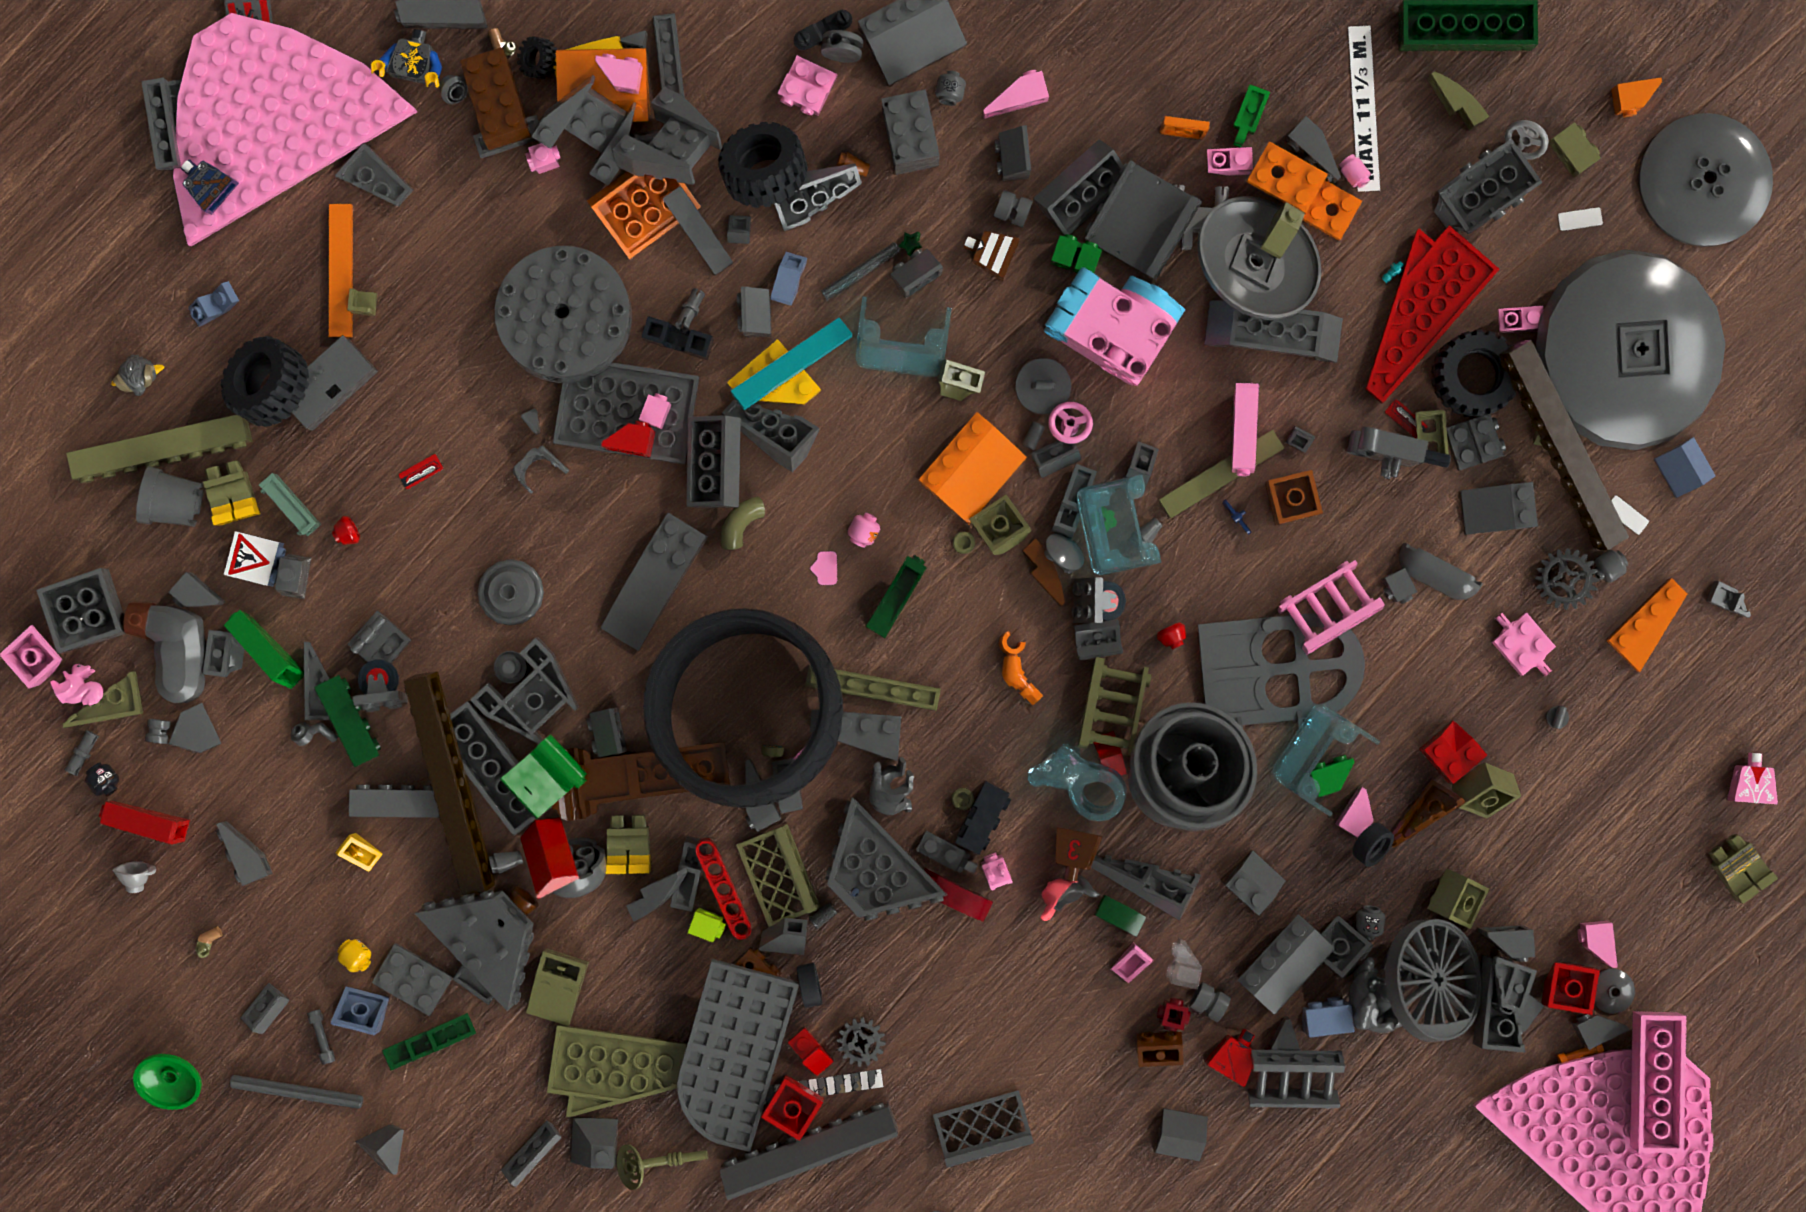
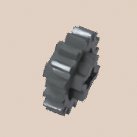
[837,1016,886,1067]

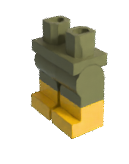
[203,461,260,526]
[606,814,651,874]

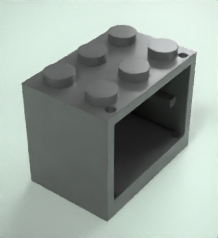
[881,89,940,175]

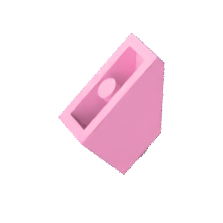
[1335,786,1373,838]
[1578,921,1617,968]

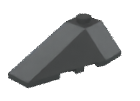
[774,164,862,231]
[722,399,819,473]

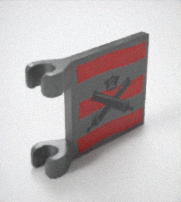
[224,0,273,24]

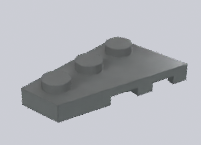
[335,143,413,206]

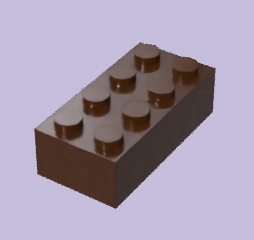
[460,47,531,150]

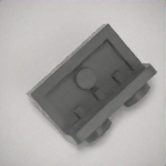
[1074,619,1123,660]

